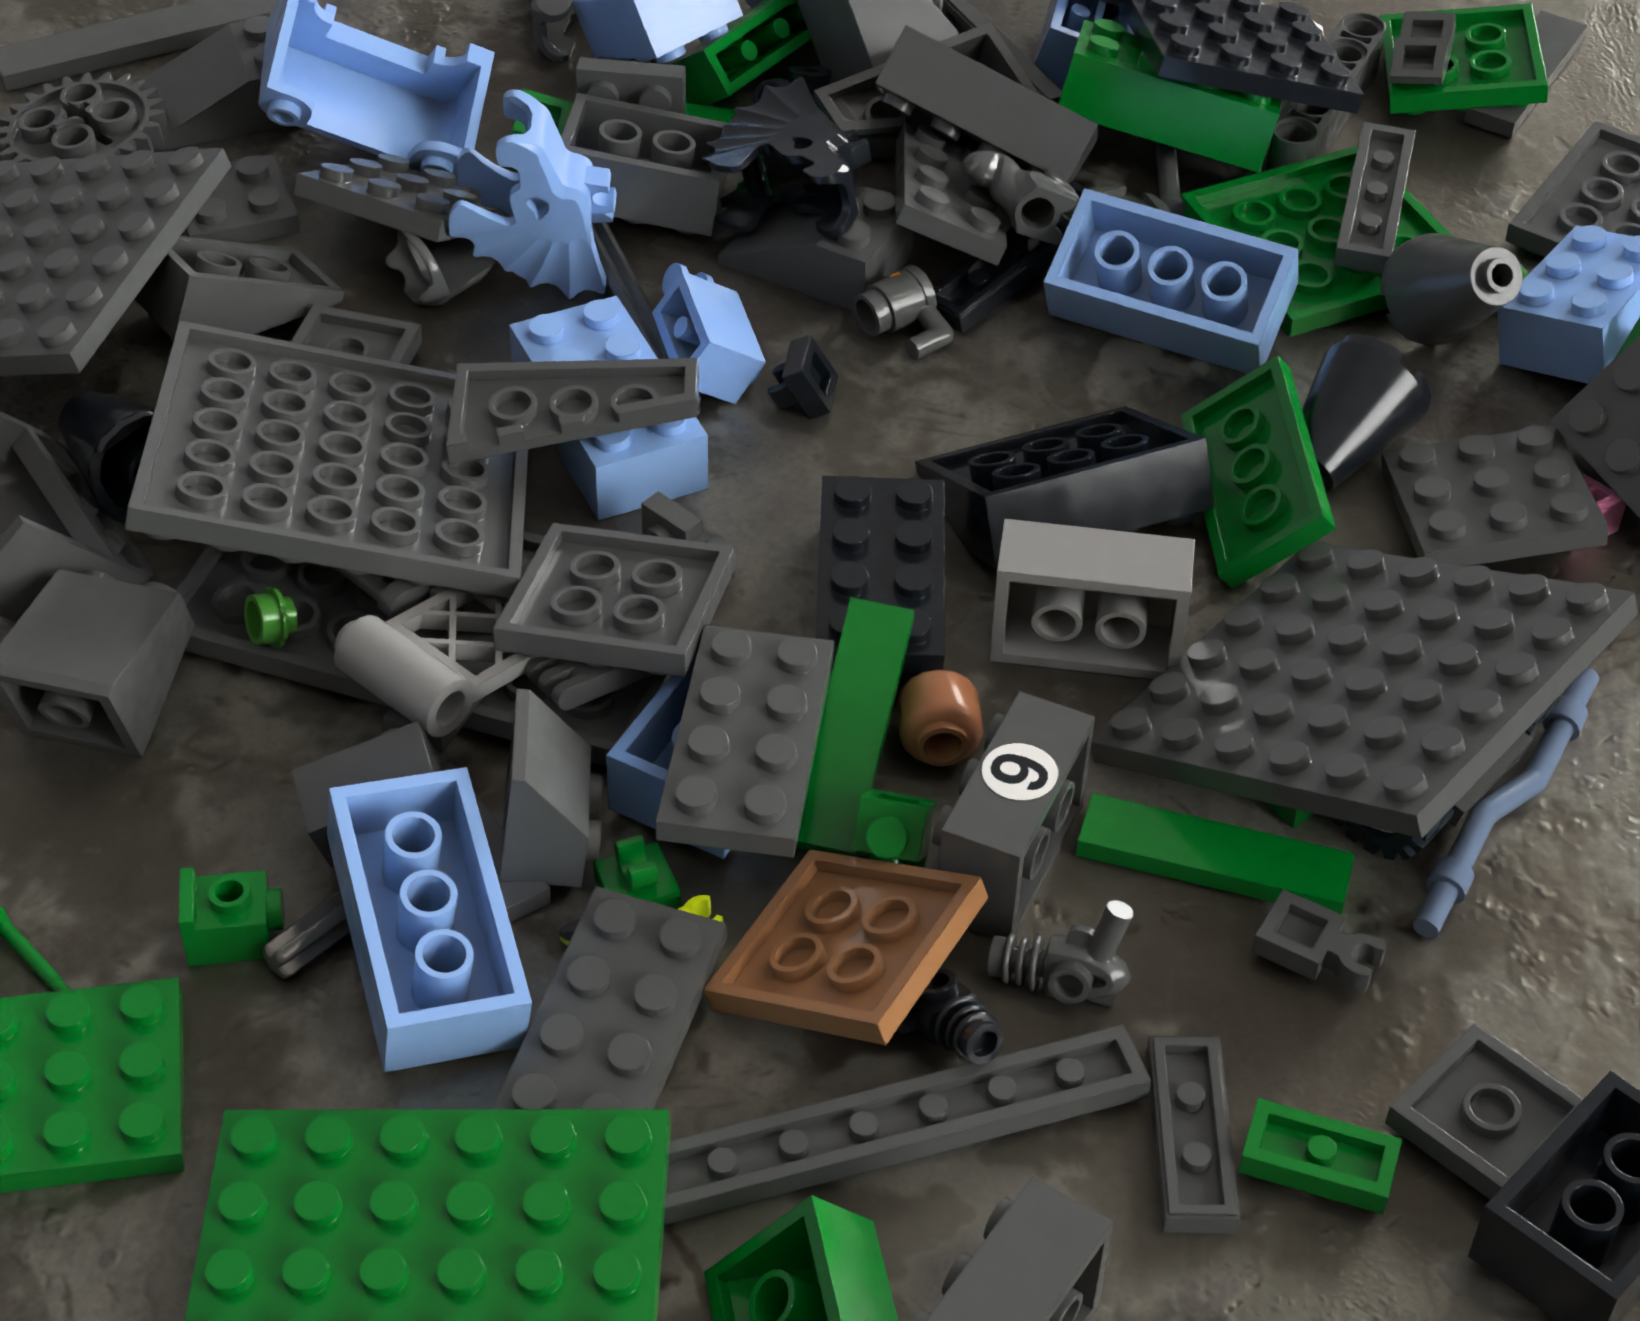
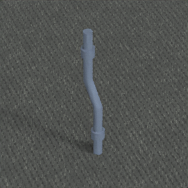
[1413,667,1599,938]

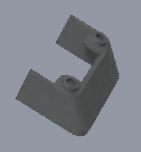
[0,411,153,627]

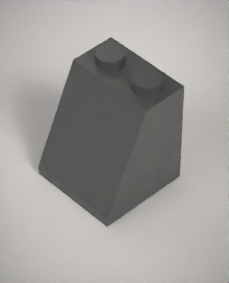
[797,0,958,84]
[0,569,195,758]

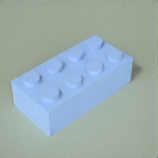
[1043,188,1298,374]
[509,296,708,521]
[327,767,532,1073]

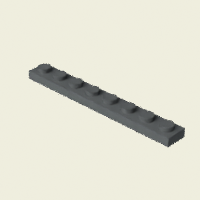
[664,1024,1151,1225]

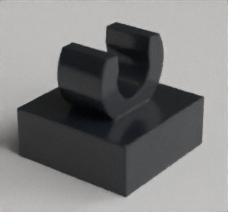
[767,334,838,419]

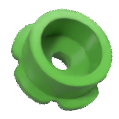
[244,587,297,649]

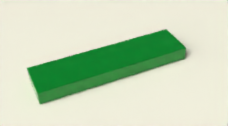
[796,597,914,857]
[1076,792,1355,915]

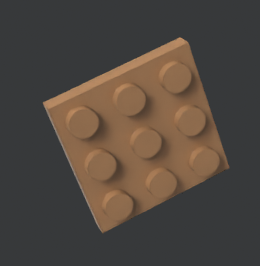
[703,850,989,1045]

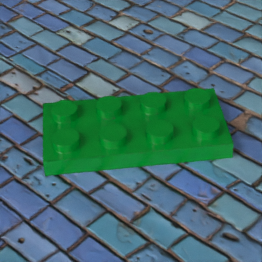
[1180,355,1336,589]

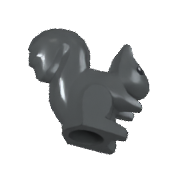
[962,150,1080,245]

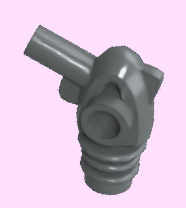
[988,900,1134,1007]

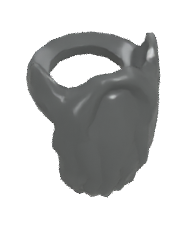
[385,230,497,307]

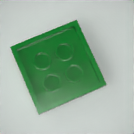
[1380,3,1548,115]
[0,977,185,1193]

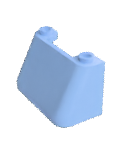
[258,0,495,176]

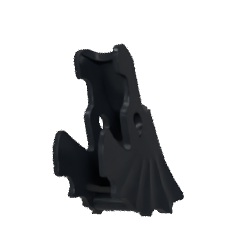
[702,76,872,237]

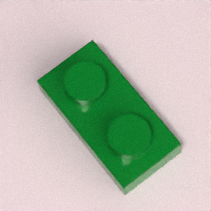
[1238,1098,1402,1215]

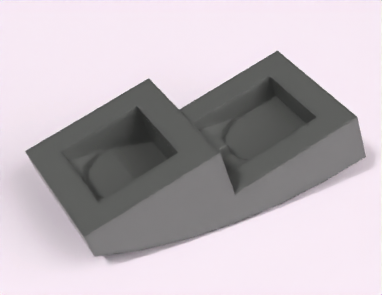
[1389,12,1456,85]

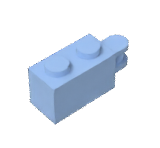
[652,263,766,404]

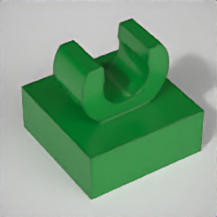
[593,835,681,909]

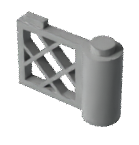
[334,586,531,737]

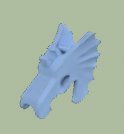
[448,89,617,300]

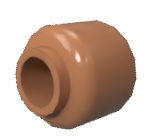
[896,669,984,767]

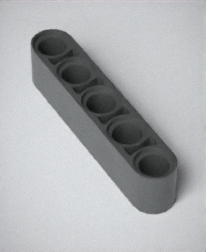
[1265,12,1386,171]

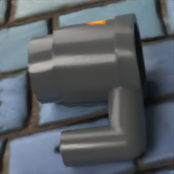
[853,264,954,360]

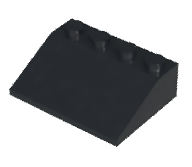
[915,406,1214,569]

